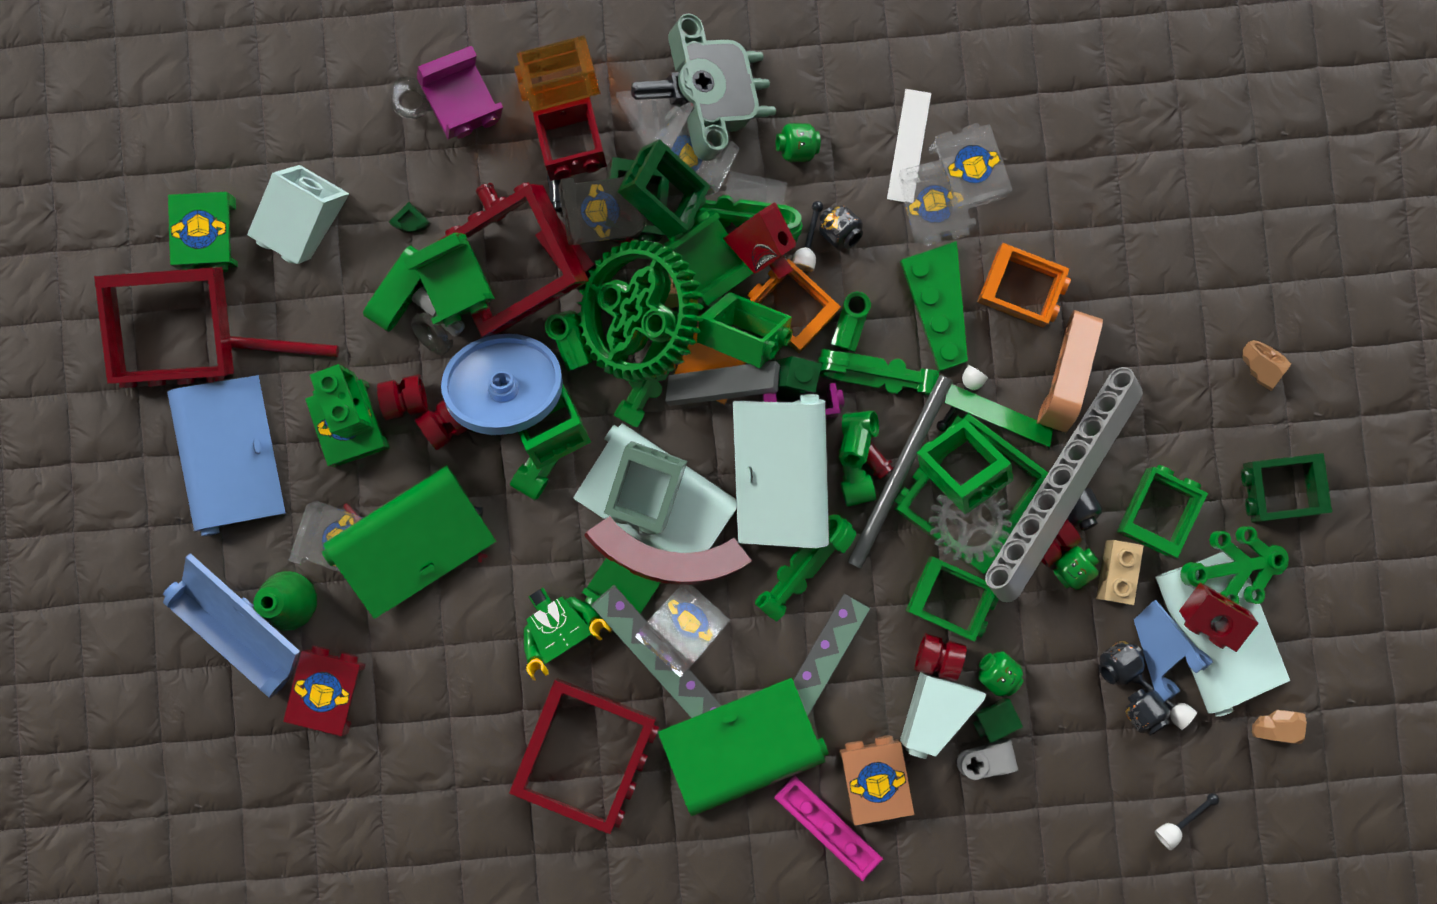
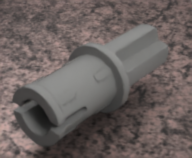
[412,286,465,336]

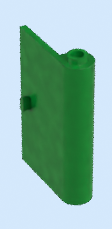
[321,465,496,619]
[658,678,829,817]

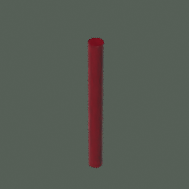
[230,336,339,357]

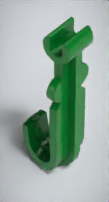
[696,195,803,242]
[614,311,679,427]
[817,349,940,396]
[755,514,856,622]

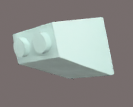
[247,165,349,264]
[900,672,986,759]

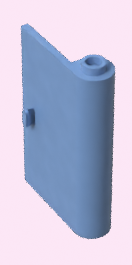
[167,375,286,536]
[163,553,300,698]

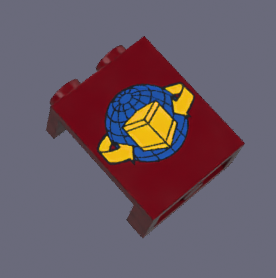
[283,646,366,736]

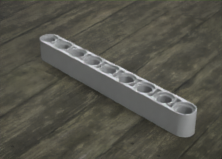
[985,367,1143,602]

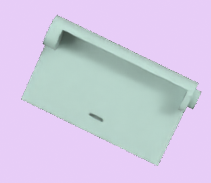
[733,394,829,548]
[573,423,737,553]
[1155,546,1290,717]

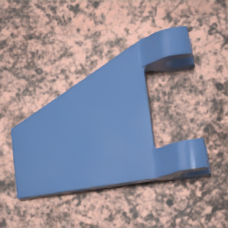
[1134,600,1213,702]

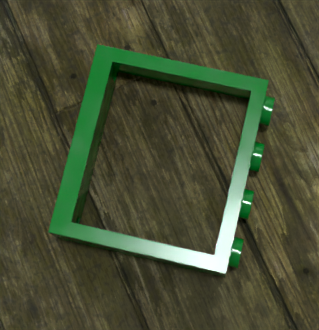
[894,413,1048,574]

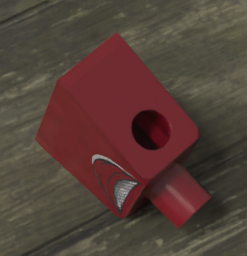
[723,202,796,280]

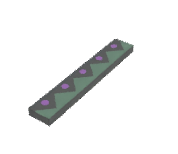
[591,585,722,718]
[793,594,870,716]

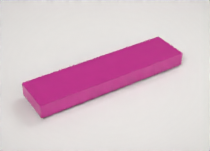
[774,775,883,881]

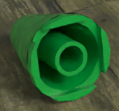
[253,571,317,631]

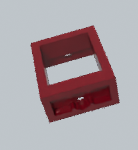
[531,92,607,181]

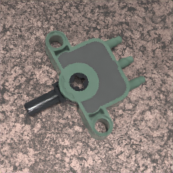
[631,14,776,161]

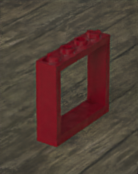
[436,182,589,337]
[94,267,234,388]
[509,678,659,834]

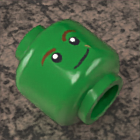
[775,123,821,162]
[1053,546,1099,590]
[978,652,1023,696]

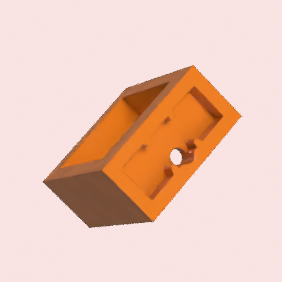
[977,243,1071,328]
[748,259,841,354]

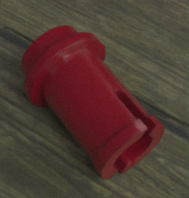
[476,183,507,223]
[866,441,894,480]

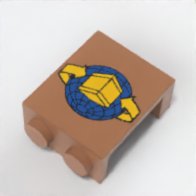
[839,736,914,826]

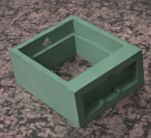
[604,441,688,535]

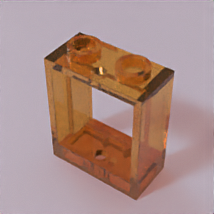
[514,35,601,112]

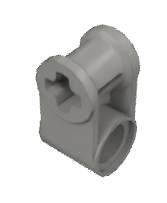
[956,739,1018,780]

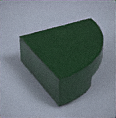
[389,202,431,233]

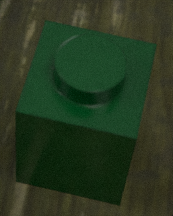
[972,697,1023,743]

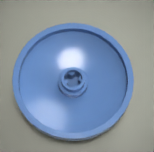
[441,334,563,435]

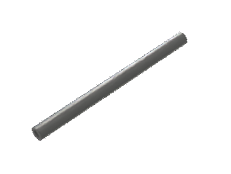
[848,375,953,568]

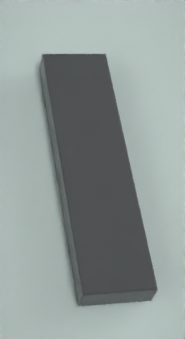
[665,360,780,406]

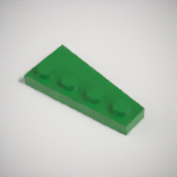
[900,241,968,371]

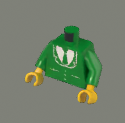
[524,588,612,681]

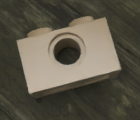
[1096,540,1144,605]

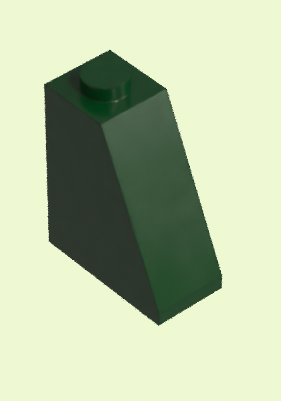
[760,356,822,402]

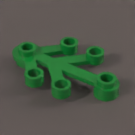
[1180,526,1289,604]

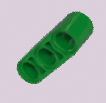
[363,245,423,332]

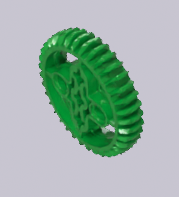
[575,240,705,382]

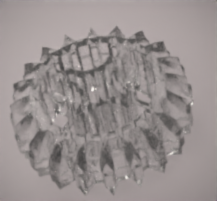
[929,482,1012,563]

